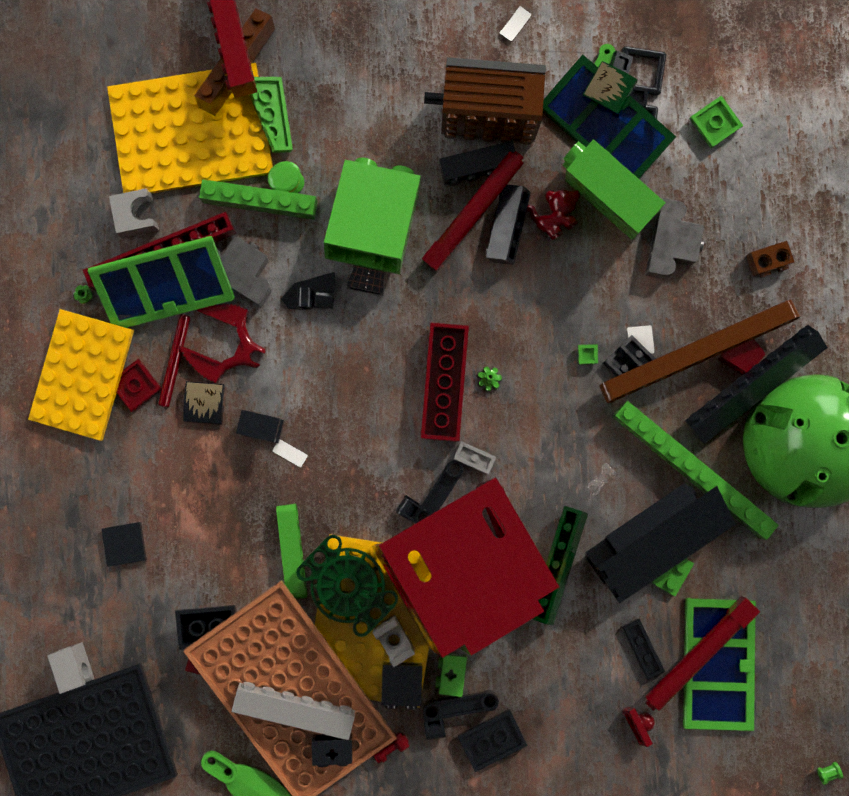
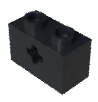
[311,733,353,768]

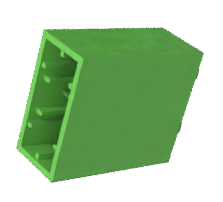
[562,139,666,240]
[324,158,421,275]

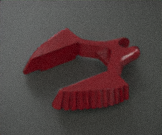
[180,304,266,383]

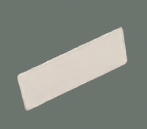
[272,440,308,467]

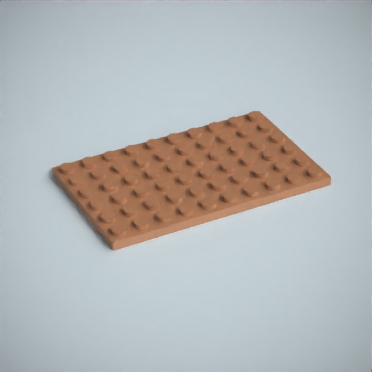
[183,580,397,796]

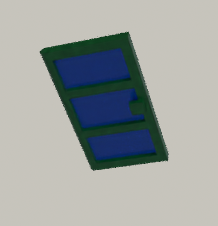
[543,54,676,179]

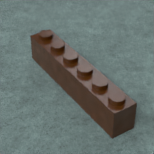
[194,8,275,116]

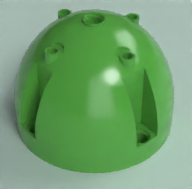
[743,374,849,508]

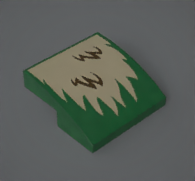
[583,61,638,114]

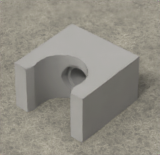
[109,188,159,238]
[373,615,415,667]
[47,642,95,694]

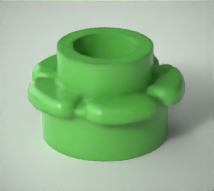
[73,285,93,304]

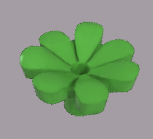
[477,367,502,391]

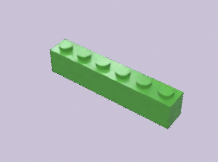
[199,179,318,220]

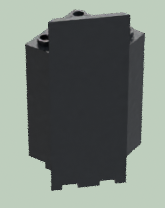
[585,483,736,604]

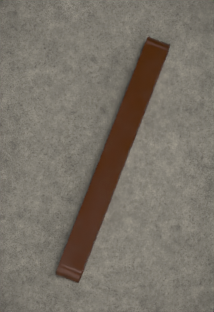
[599,299,801,404]

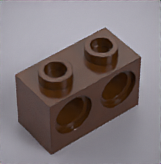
[746,241,795,278]

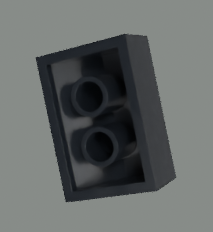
[175,605,237,650]

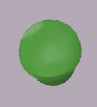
[268,161,304,193]

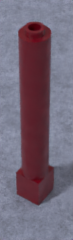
[421,151,524,272]
[645,596,760,711]

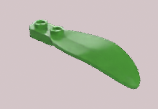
[201,751,292,796]

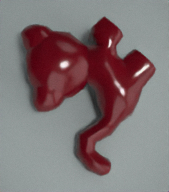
[527,190,580,240]

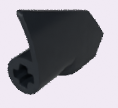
[281,272,335,310]

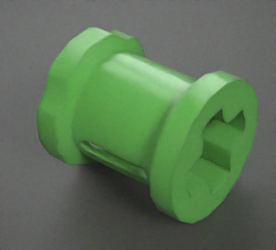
[816,762,843,785]

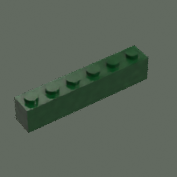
[533,506,588,625]

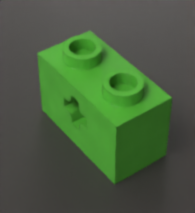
[435,653,467,697]

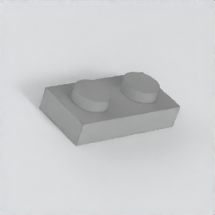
[453,441,496,475]

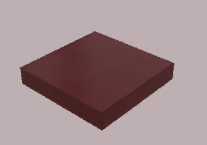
[117,359,162,412]

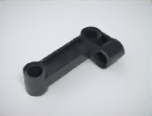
[396,460,463,523]
[423,690,499,740]

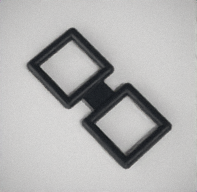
[608,46,666,150]

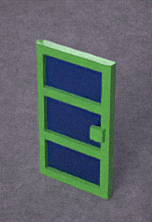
[88,236,235,328]
[683,598,756,731]

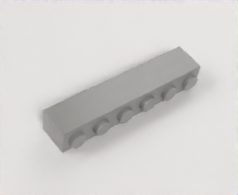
[231,682,355,740]

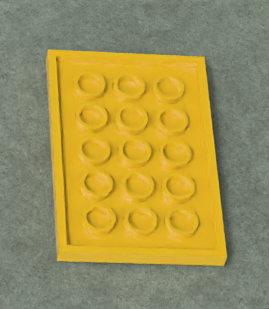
[28,309,134,441]

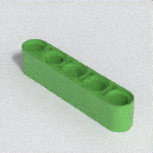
[276,504,307,599]

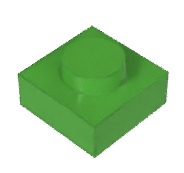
[577,344,598,365]

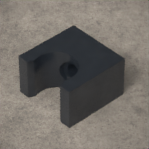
[236,410,284,443]

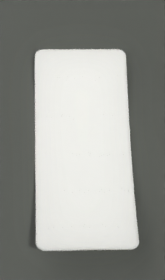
[500,6,531,41]

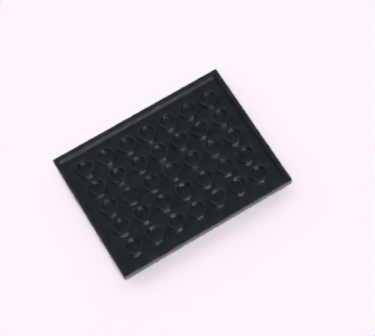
[0,663,178,796]

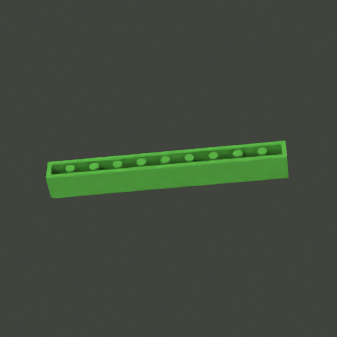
[612,401,779,540]

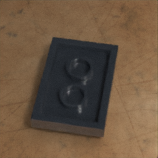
[457,709,528,772]

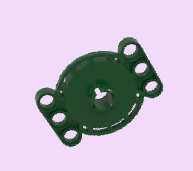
[296,535,398,637]

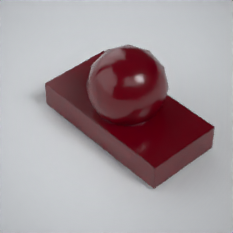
[622,707,655,747]

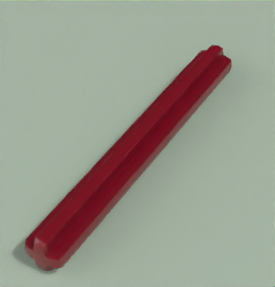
[158,314,190,407]

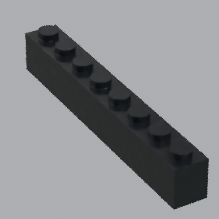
[685,325,828,444]

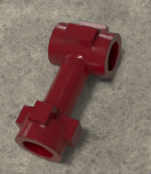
[373,732,410,763]

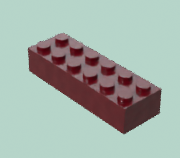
[421,322,469,442]

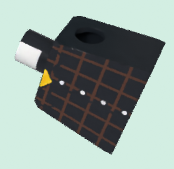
[347,265,384,296]

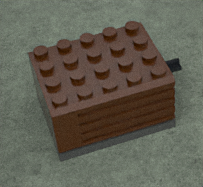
[424,57,546,145]

